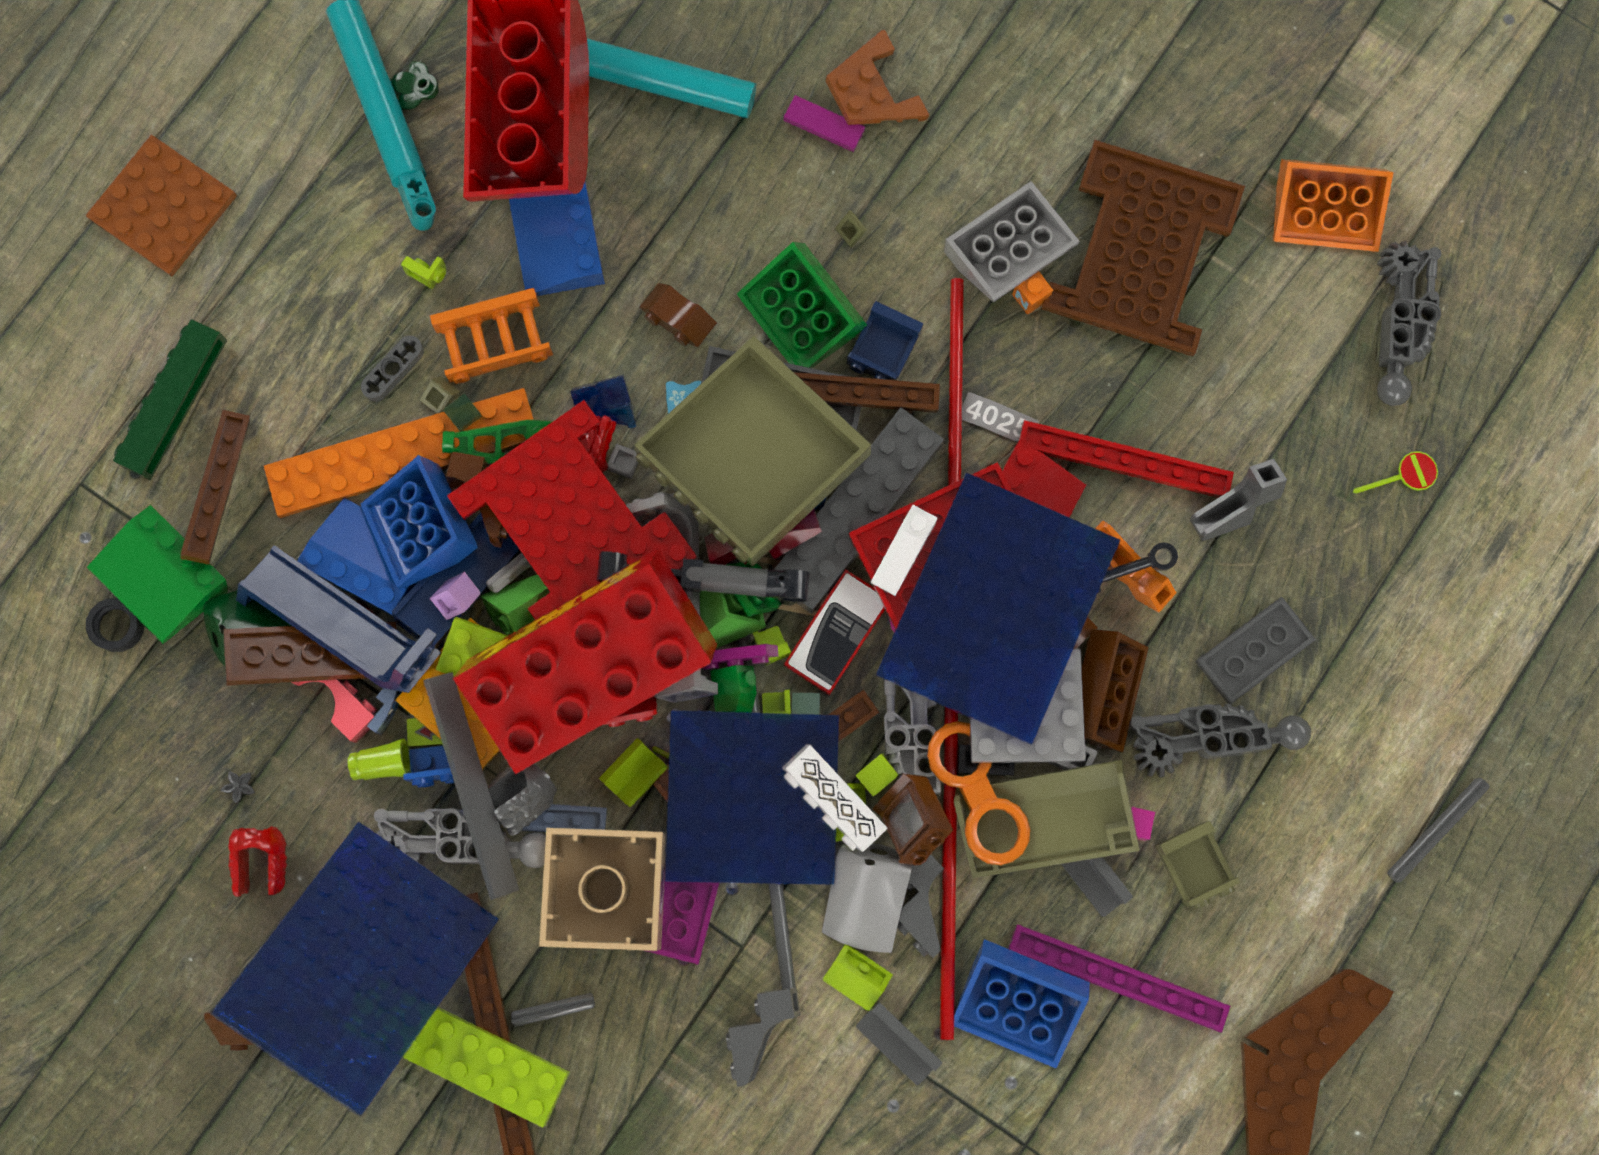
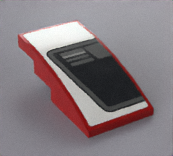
[783,570,885,695]

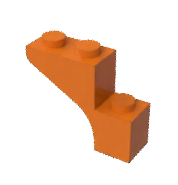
[1085,520,1177,613]

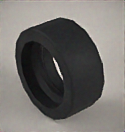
[85,598,144,652]

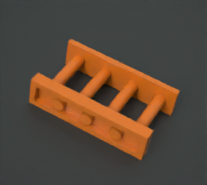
[430,288,553,384]

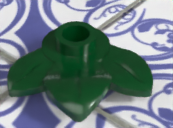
[391,61,439,110]

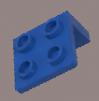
[403,745,455,788]

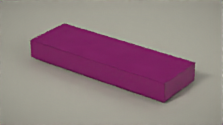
[784,95,865,152]

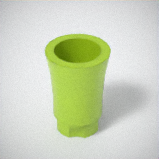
[347,738,411,780]

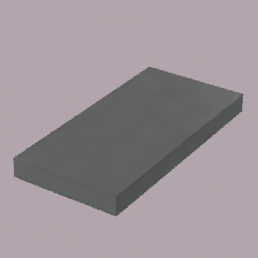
[1195,597,1316,704]

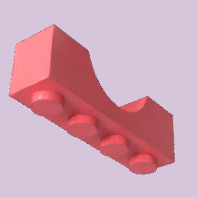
[291,680,377,743]

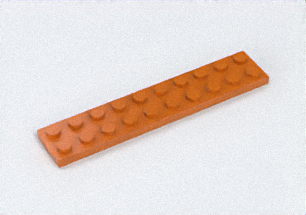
[264,388,534,518]

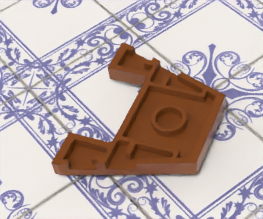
[825,30,929,125]

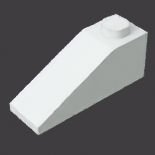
[871,505,938,596]

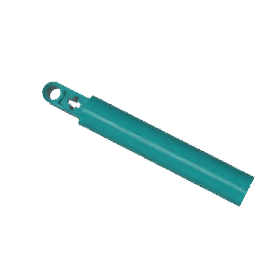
[326,0,436,231]
[587,38,757,118]

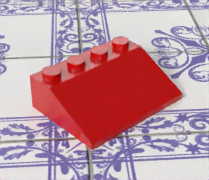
[1002,441,1086,559]

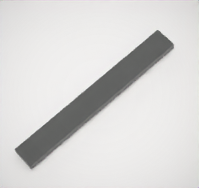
[424,672,519,900]

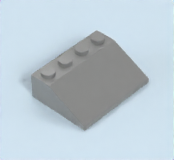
[944,181,1080,302]

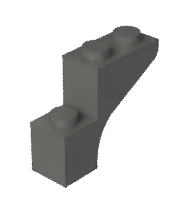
[1190,458,1287,542]
[897,854,944,958]
[726,987,801,1087]

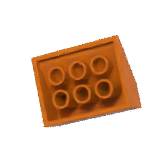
[1273,159,1394,252]

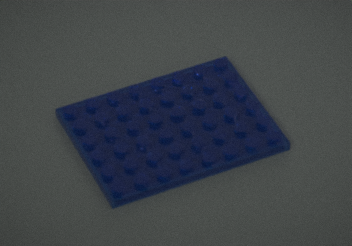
[876,472,1120,745]
[211,821,499,1117]

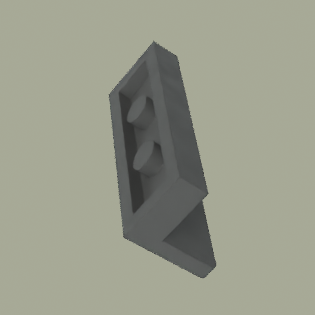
[1061,857,1133,917]
[856,1001,943,1085]

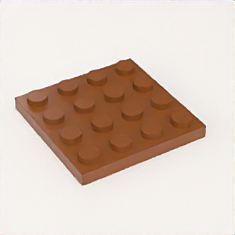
[85,134,237,277]

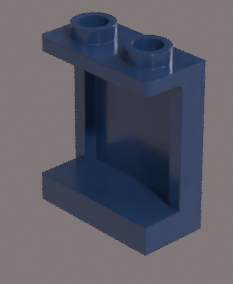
[846,301,924,380]

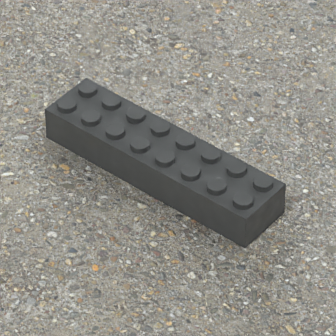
[774,408,944,614]

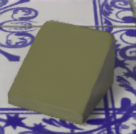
[419,376,460,414]

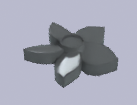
[220,771,255,804]

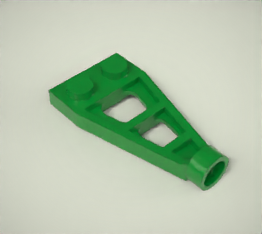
[442,419,553,464]

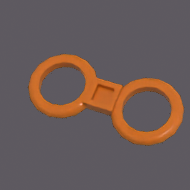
[927,721,1030,865]

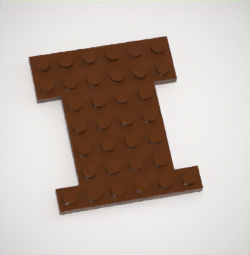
[1041,140,1245,357]

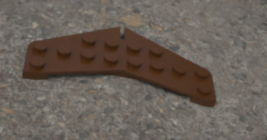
[1241,969,1394,1155]

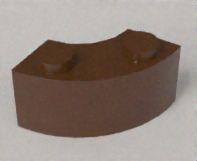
[640,283,717,347]

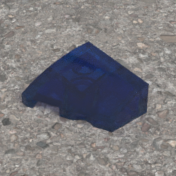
[570,374,637,428]

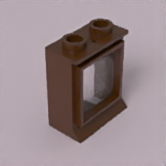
[872,773,953,865]

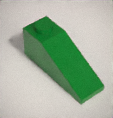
[710,665,757,753]

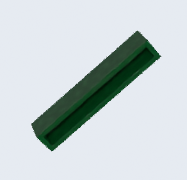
[113,319,227,481]

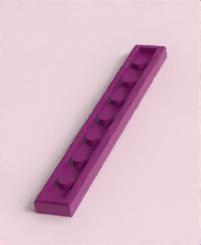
[1008,924,1231,1033]

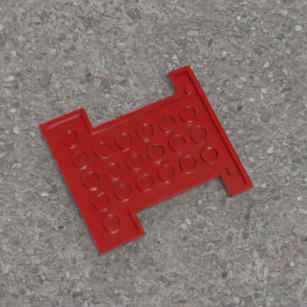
[447,400,697,620]

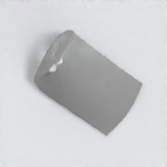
[822,844,912,953]

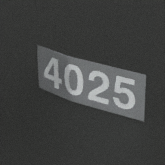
[962,392,1039,442]

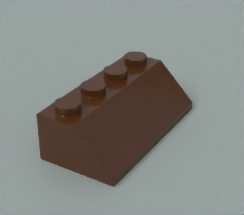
[1081,629,1149,753]

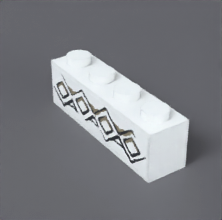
[782,744,887,852]

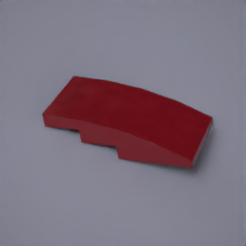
[704,509,822,565]

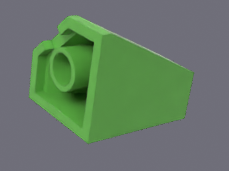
[481,574,550,636]
[699,591,766,648]

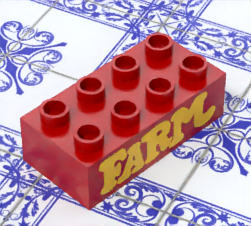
[453,549,717,774]

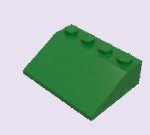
[737,242,867,368]
[87,505,228,644]

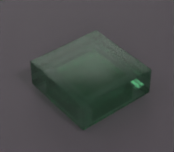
[443,394,482,431]

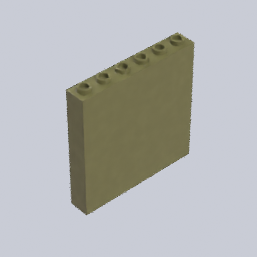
[634,336,871,567]

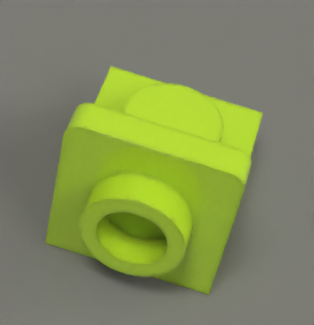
[401,256,446,289]

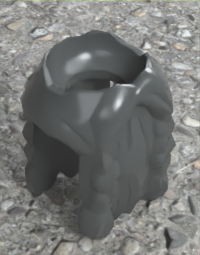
[488,763,557,836]

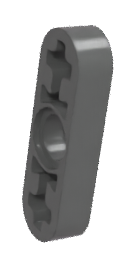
[361,336,424,402]

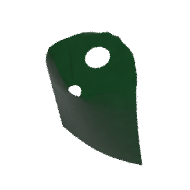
[203,590,292,666]

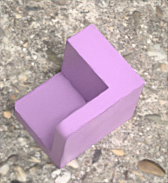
[430,572,480,620]

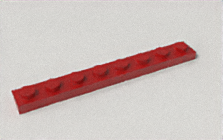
[1019,420,1234,498]

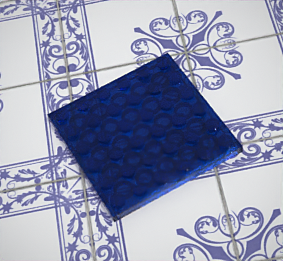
[665,710,839,885]

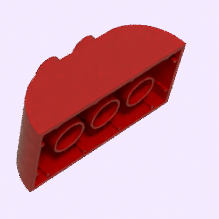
[463,0,589,202]

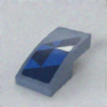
[367,688,402,735]

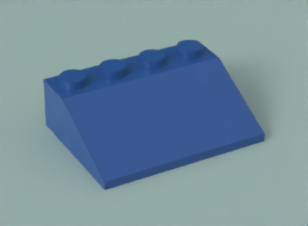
[509,181,605,296]
[361,455,478,589]
[297,498,419,616]
[954,939,1090,1068]

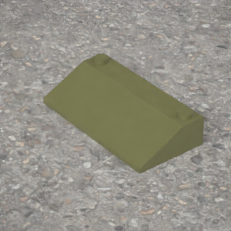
[954,760,1140,878]

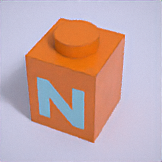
[1012,271,1053,315]

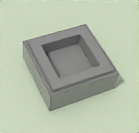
[607,443,638,480]

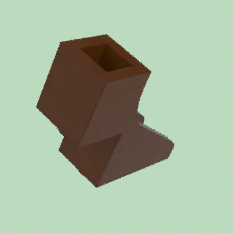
[446,452,509,548]

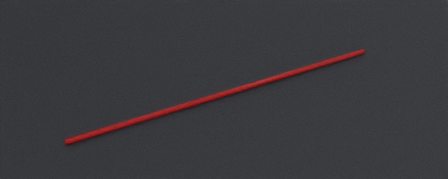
[940,278,964,1040]

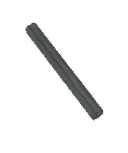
[1387,778,1490,883]

